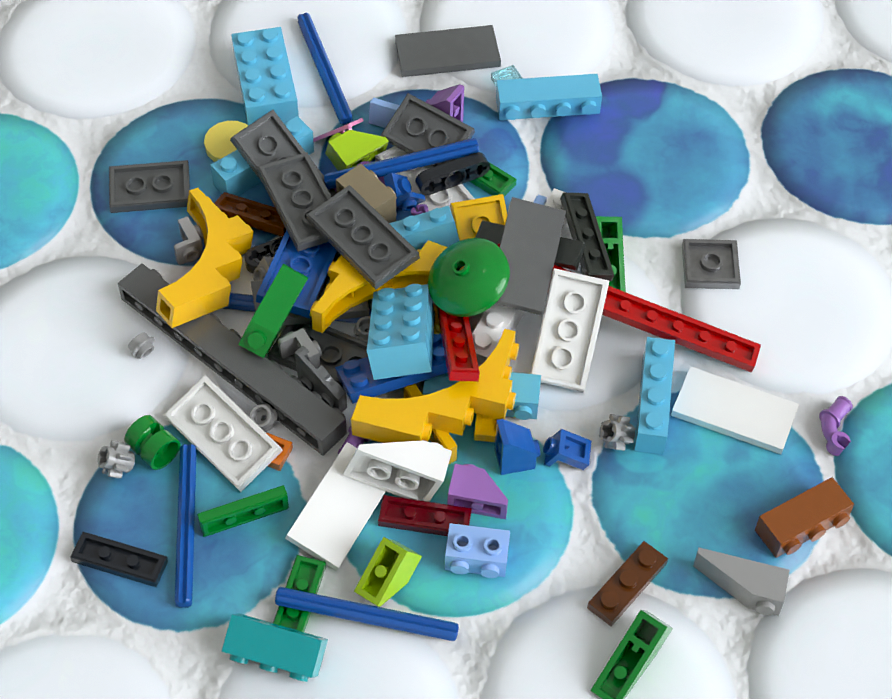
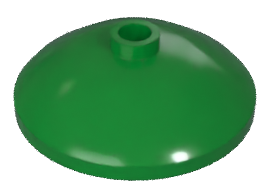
[428,238,510,317]

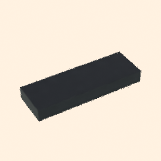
[70,532,168,587]

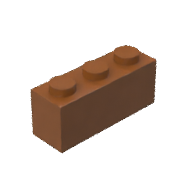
[755,477,854,558]

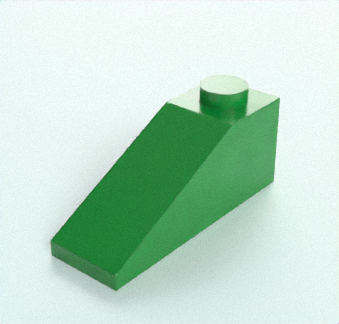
[596,216,626,292]
[238,264,309,358]
[590,610,673,699]

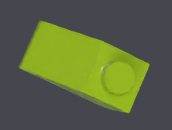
[325,130,389,171]
[354,537,422,607]

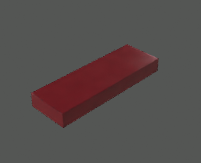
[378,495,472,537]

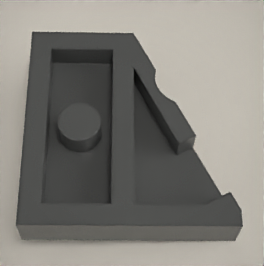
[295,346,347,412]

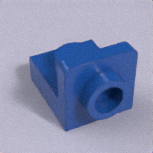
[384,173,426,211]
[543,429,592,470]

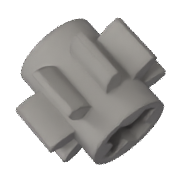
[599,414,636,451]
[97,440,135,479]

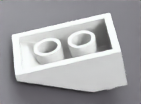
[343,440,452,502]

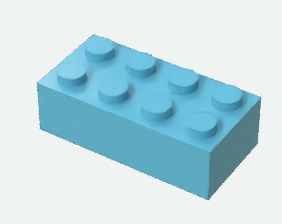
[231,27,299,126]
[367,284,435,380]

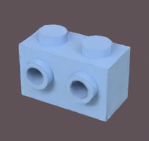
[445,523,510,578]

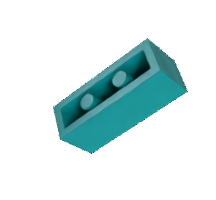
[221,613,328,682]

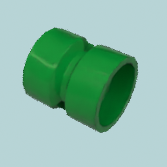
[124,415,181,470]

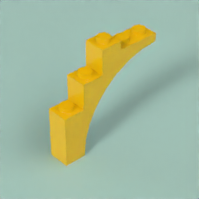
[156,188,253,328]
[310,240,465,333]
[351,329,519,443]

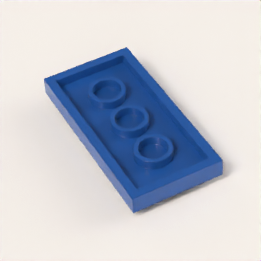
[256,230,338,319]
[335,333,448,404]

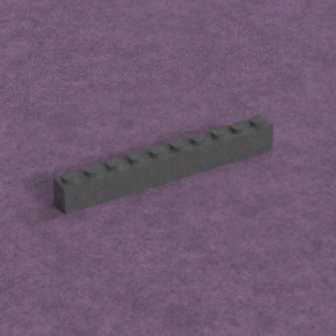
[118,263,347,456]

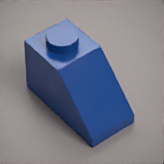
[494,419,540,475]

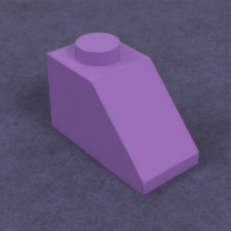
[426,84,464,122]
[447,464,508,519]

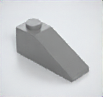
[693,547,790,616]

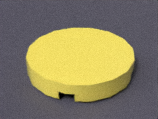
[204,121,248,162]

